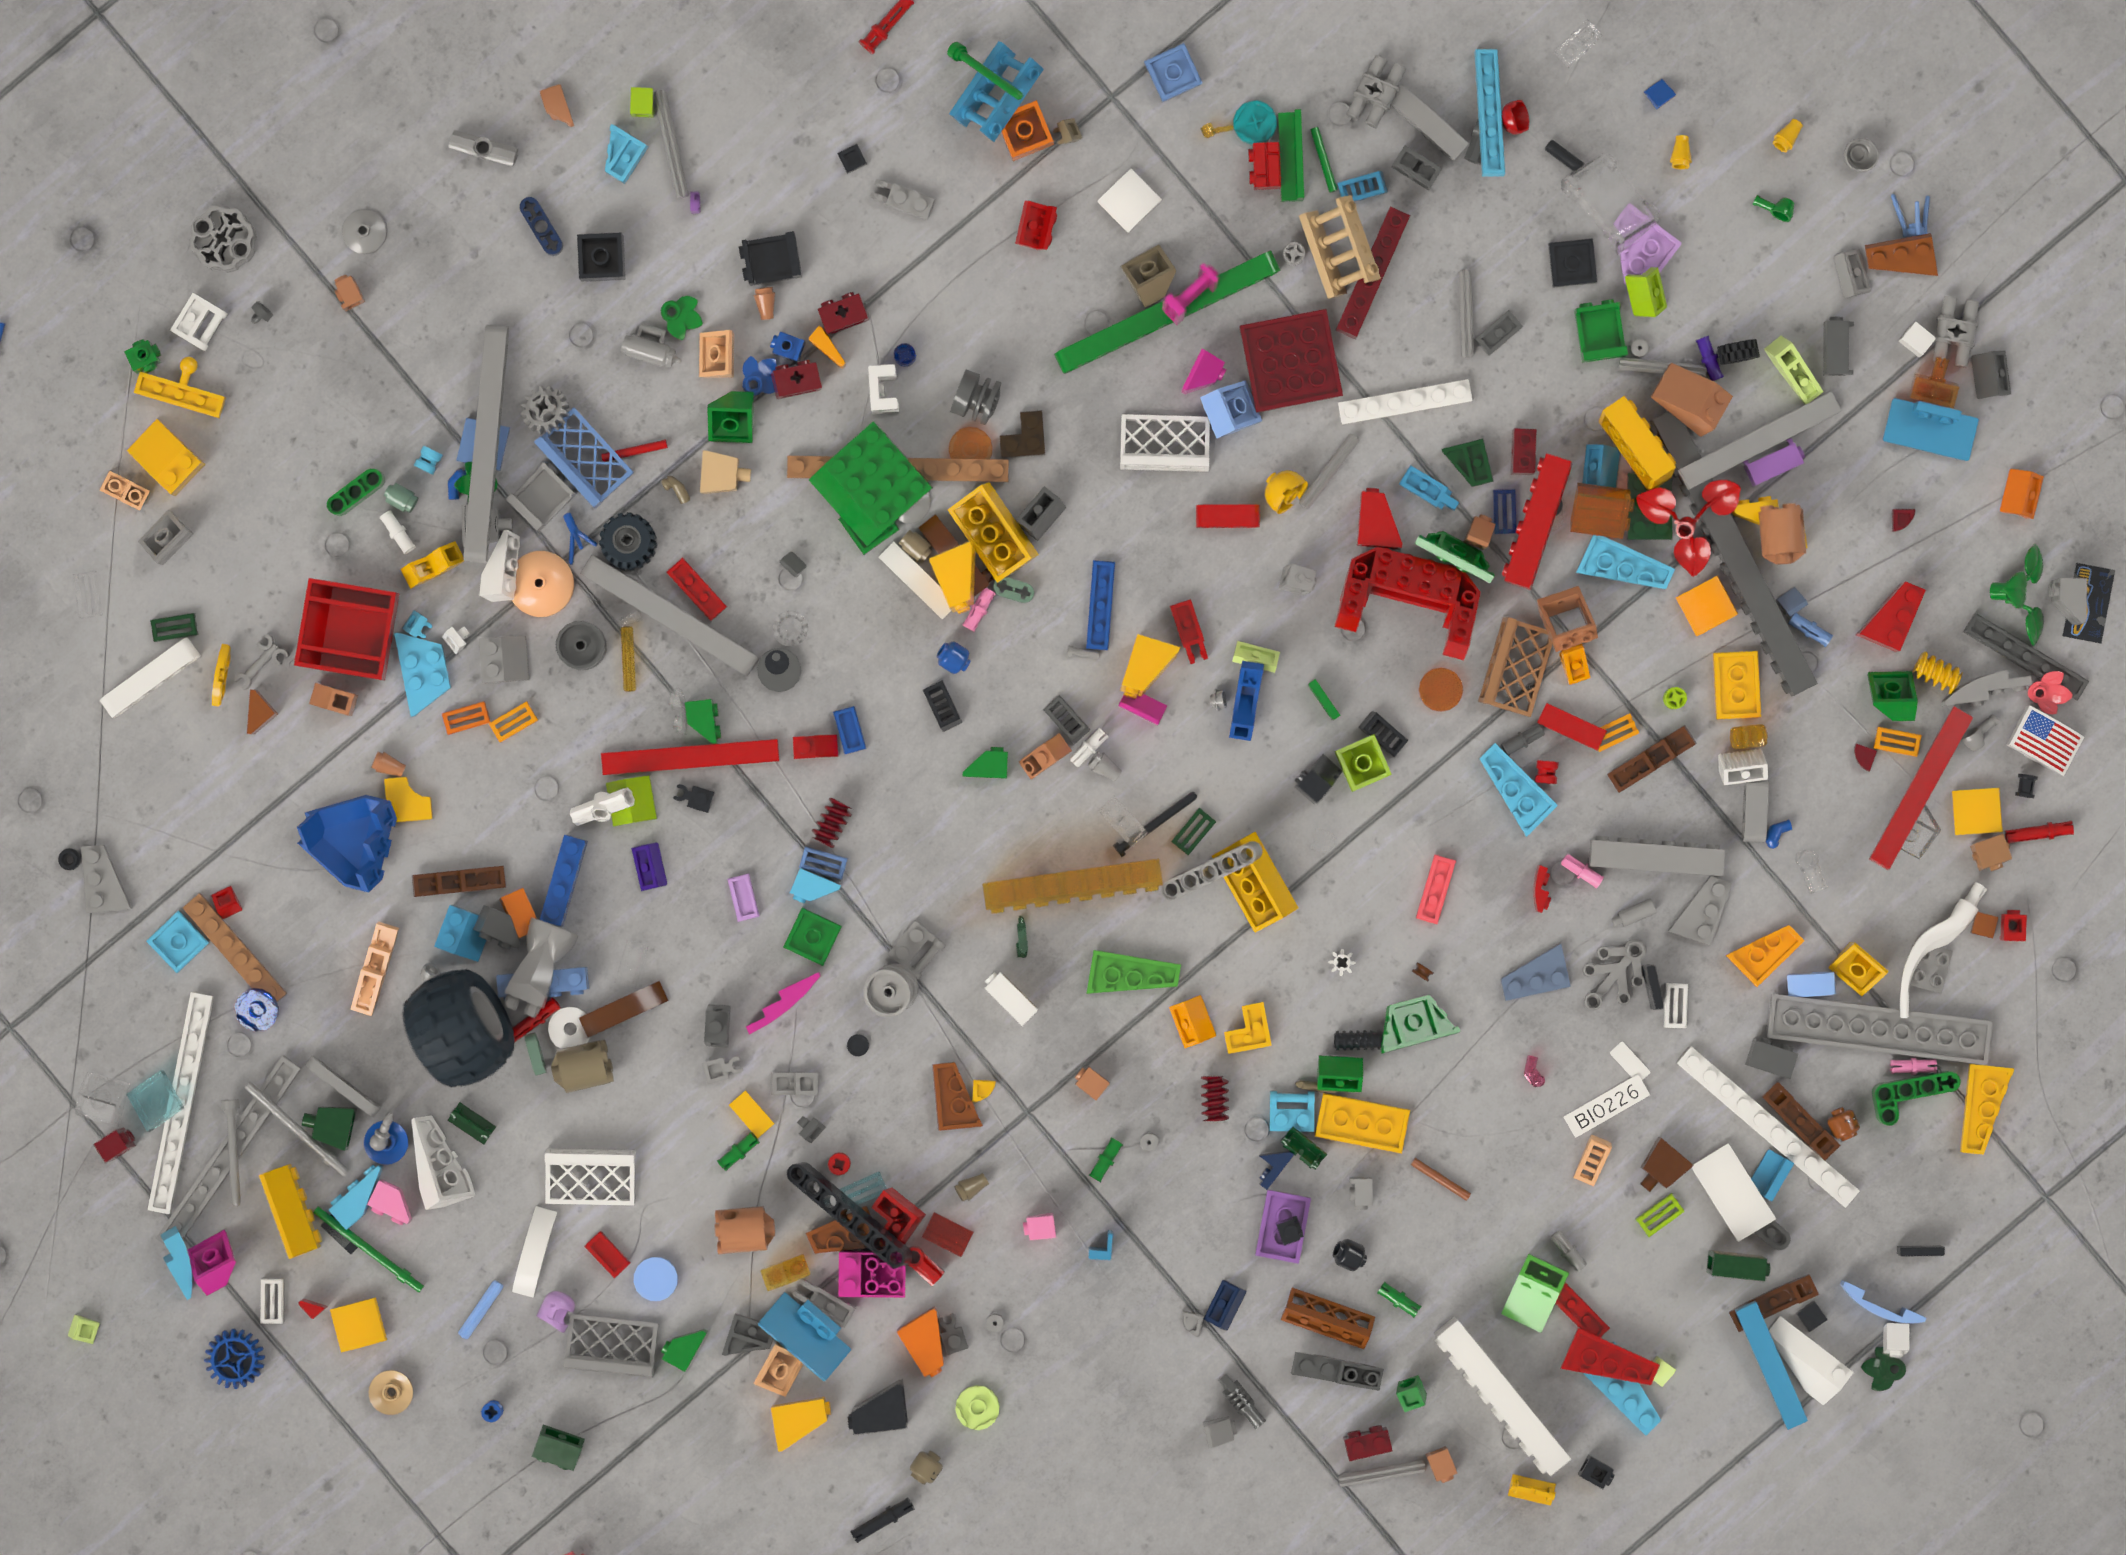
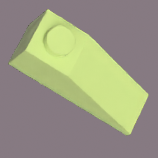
[1764,336,1823,405]

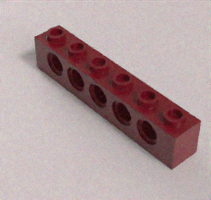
[1335,206,1410,340]

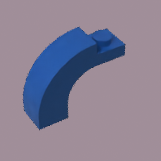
[1229,661,1264,741]

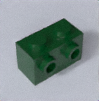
[532,1424,585,1471]

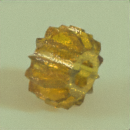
[1730,724,1768,749]

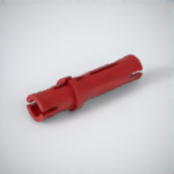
[2005,821,2074,844]
[513,997,561,1042]

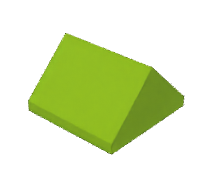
[1334,734,1392,792]
[606,775,657,827]

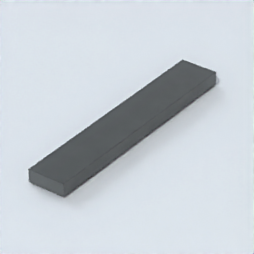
[1963,613,2089,700]

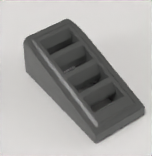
[1043,695,1090,744]

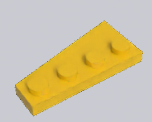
[1960,1064,2014,1155]

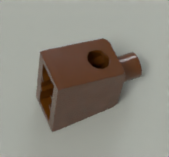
[1640,1137,1694,1192]

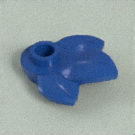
[742,356,776,396]

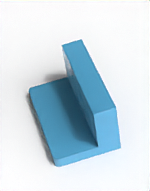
[1582,444,1620,492]
[1751,1149,1794,1201]
[1089,1230,1113,1260]

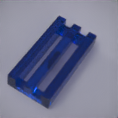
[1493,489,1517,535]

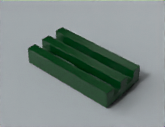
[150,613,199,642]
[1171,808,1216,856]

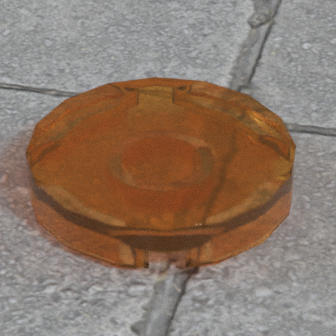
[949,427,993,459]
[1418,667,1463,712]

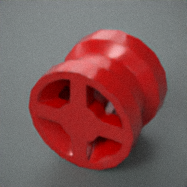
[828,1152,851,1176]

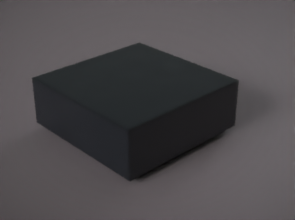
[837,144,867,174]
[1796,1301,1828,1332]

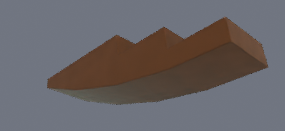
[918,514,990,597]
[1607,725,1697,793]
[411,866,506,897]

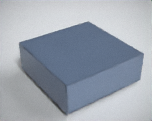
[1777,587,1808,617]

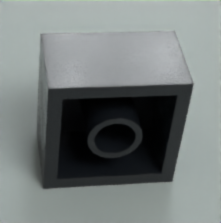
[577,232,626,282]

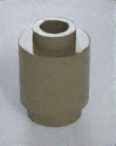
[899,530,932,562]

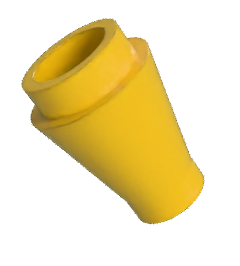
[1773,119,1803,152]
[1670,135,1692,170]

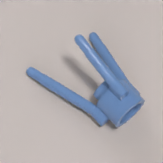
[1891,194,1930,237]

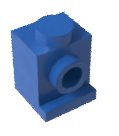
[770,332,806,363]

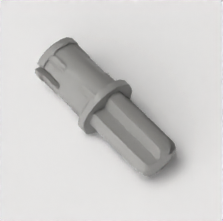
[1551,1231,1587,1272]

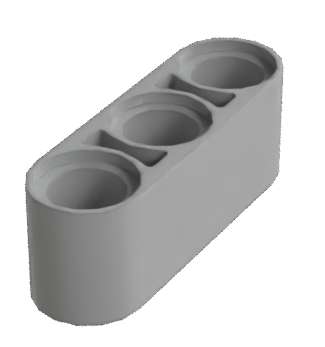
[1742,780,1769,843]

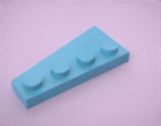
[1479,743,1558,837]

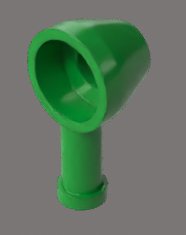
[1753,195,1795,222]

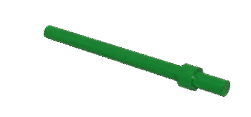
[313,1206,424,1293]

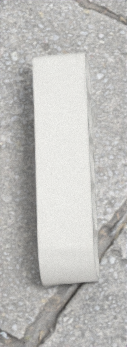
[100,637,201,719]

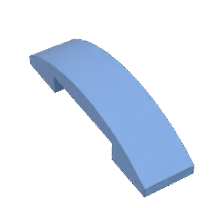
[1840,1280,1926,1323]

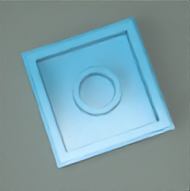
[146,911,210,973]

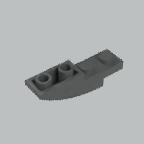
[1291,1352,1384,1391]

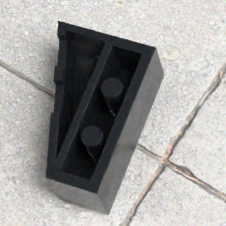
[1294,754,1343,804]

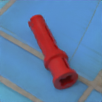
[858,0,914,55]

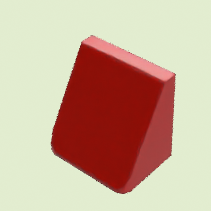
[211,886,242,919]
[298,1299,328,1319]

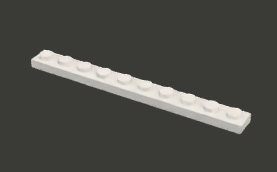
[148,992,214,1214]
[1676,1046,1860,1208]

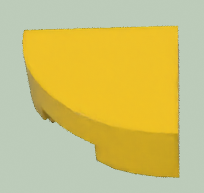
[972,1079,996,1102]

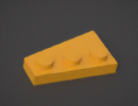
[1725,925,1804,987]

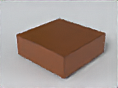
[1970,912,1999,939]

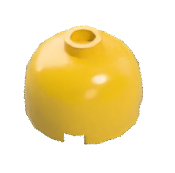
[1265,470,1308,514]

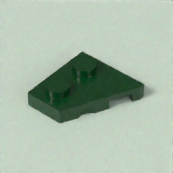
[1442,439,1494,487]

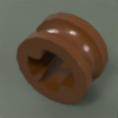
[1412,962,1434,982]

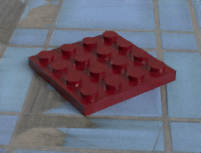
[1239,309,1343,413]

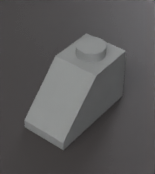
[1203,1416,1237,1449]

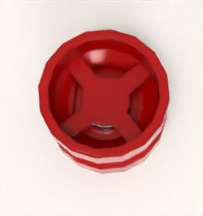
[1535,760,1559,784]

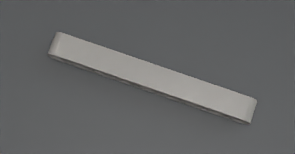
[580,555,759,677]

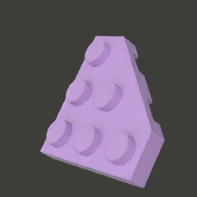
[1615,204,1682,286]

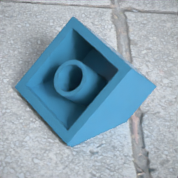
[434,905,487,962]

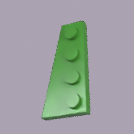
[1086,950,1181,994]

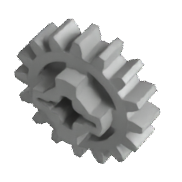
[521,386,569,434]

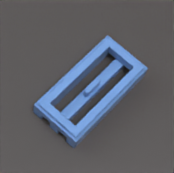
[799,846,848,880]

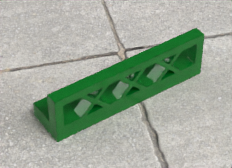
[1278,109,1304,202]

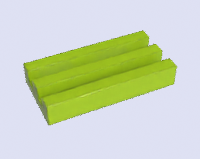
[1636,1193,1685,1237]

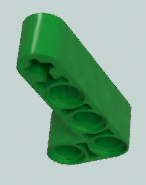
[1872,1071,1961,1126]

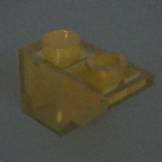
[760,1254,811,1291]

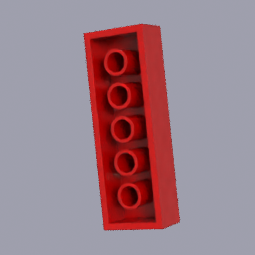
[1502,453,1573,590]

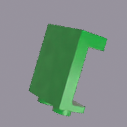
[1574,299,1628,363]

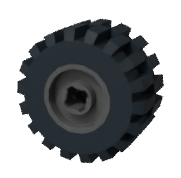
[599,512,657,571]

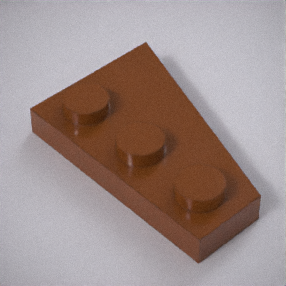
[1865,233,1938,276]
[932,1062,983,1131]

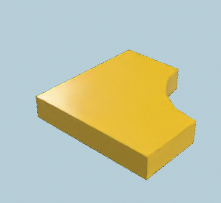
[384,777,433,822]

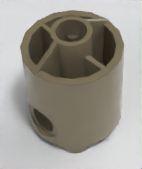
[551,1040,614,1093]

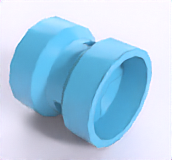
[414,445,443,475]

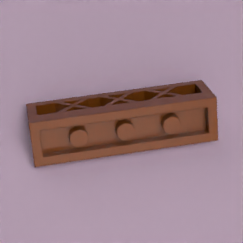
[1281,1288,1375,1349]

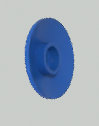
[364,1121,408,1165]

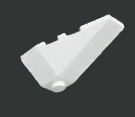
[412,1115,475,1210]
[1769,1315,1854,1405]

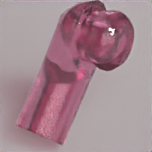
[1524,1055,1545,1087]

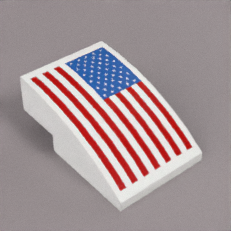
[2006,705,2084,776]

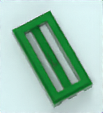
[1308,679,1341,720]

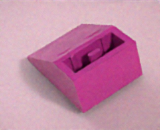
[838,1250,906,1298]

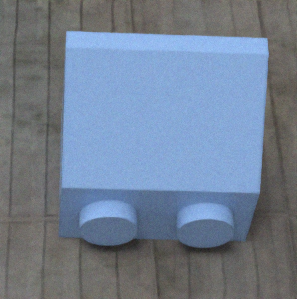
[1200,380,1262,439]

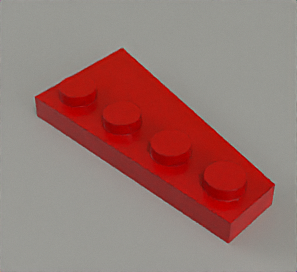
[1560,1328,1660,1385]

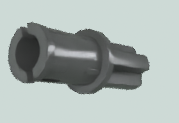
[1501,724,1545,756]

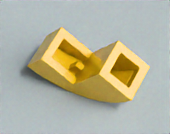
[400,541,464,589]

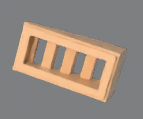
[1573,1135,1612,1186]

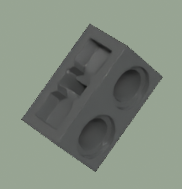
[1391,145,1442,191]

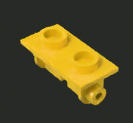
[1508,1474,1556,1506]

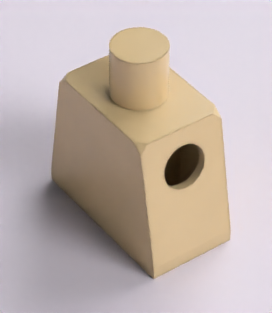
[700,450,751,494]

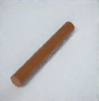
[1411,1158,1471,1201]

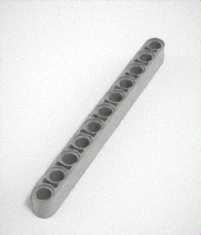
[464,325,509,563]

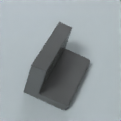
[1971,351,2011,399]

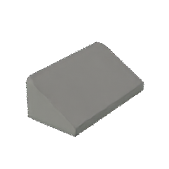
[1834,249,1871,298]

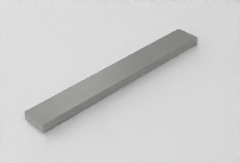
[1678,391,1842,490]

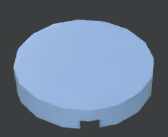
[634,1257,678,1301]

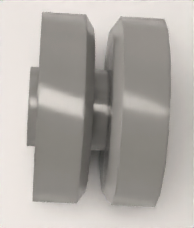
[863,963,919,1017]

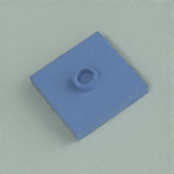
[1144,43,1203,102]
[456,418,510,471]

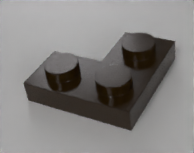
[1000,410,1045,458]

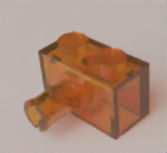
[1909,356,1960,408]

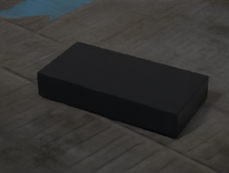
[1897,1245,1945,1256]

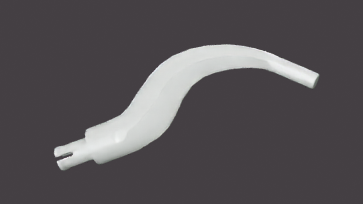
[1900,882,1987,1018]

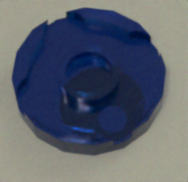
[235,988,279,1032]

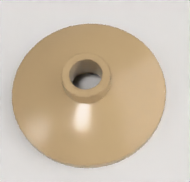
[369,1370,413,1415]

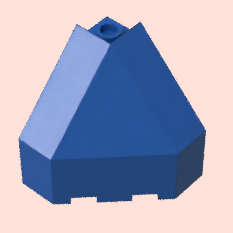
[297,795,397,893]

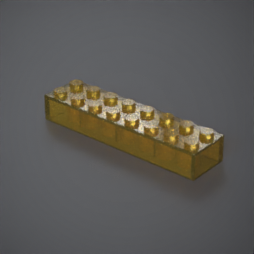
[983,859,1163,914]

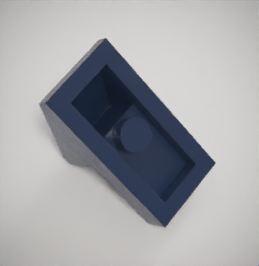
[1259,1151,1294,1190]

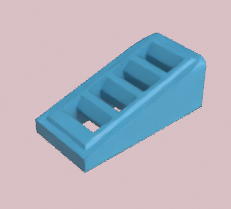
[1338,171,1388,202]

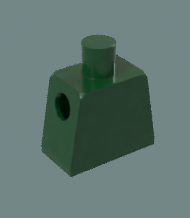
[302,1107,357,1151]

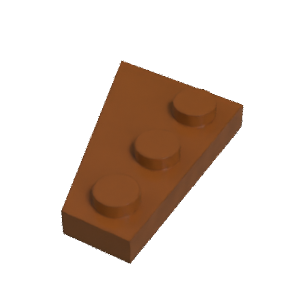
[806,1205,884,1254]

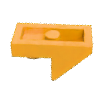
[1559,644,1590,685]

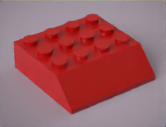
[294,578,400,681]

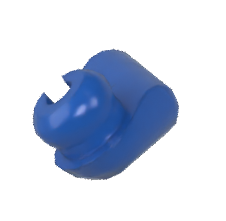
[1766,820,1792,849]

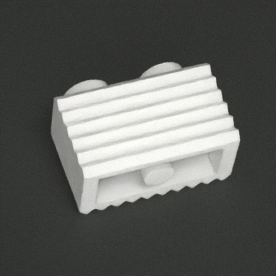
[1718,748,1768,785]

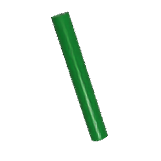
[1310,127,1338,193]

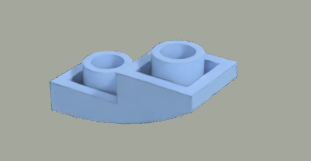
[1787,972,1836,997]

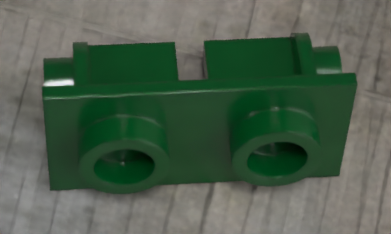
[447,1102,496,1145]
[1281,1127,1327,1170]

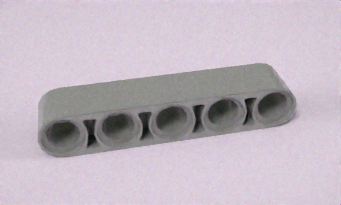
[1161,841,1262,900]

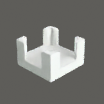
[868,364,899,414]

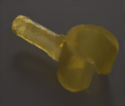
[1201,123,1233,138]

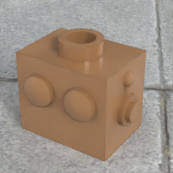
[1970,834,2012,871]

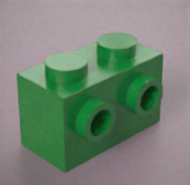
[1317,1055,1363,1092]

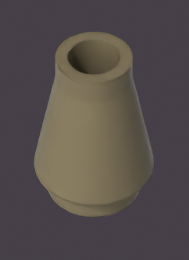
[954,1173,989,1202]

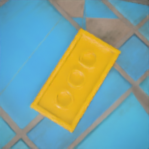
[1315,1093,1410,1154]

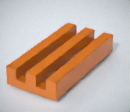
[442,701,491,735]

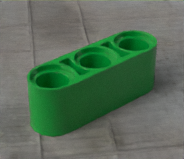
[327,468,385,516]

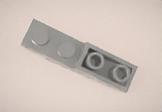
[1941,670,2032,710]

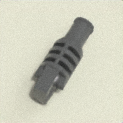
[1218,1374,1266,1429]

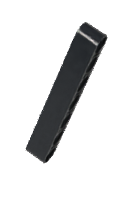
[787,1162,913,1268]

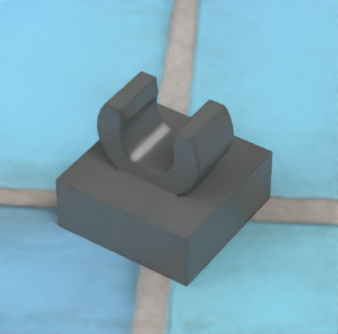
[797,1116,826,1143]

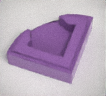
[690,191,701,214]

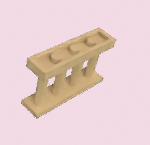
[1299,195,1381,299]

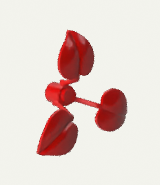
[1636,479,1741,577]

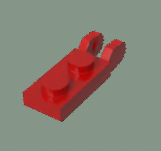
[1170,599,1208,664]

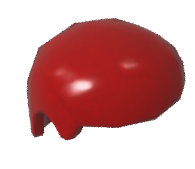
[1501,100,1529,135]

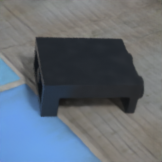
[738,231,802,286]

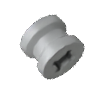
[1283,242,1305,266]

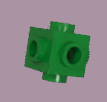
[124,339,162,374]

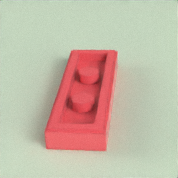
[1416,854,1456,924]

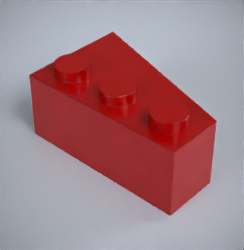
[1856,581,1926,652]

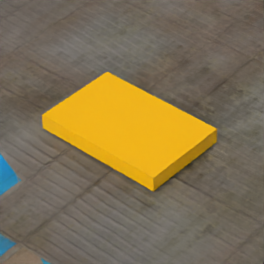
[1713,651,1761,719]

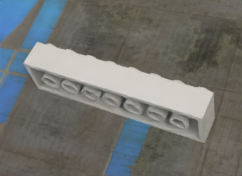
[1434,1316,1571,1476]

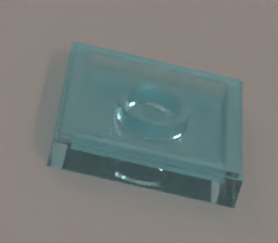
[126,1070,184,1132]

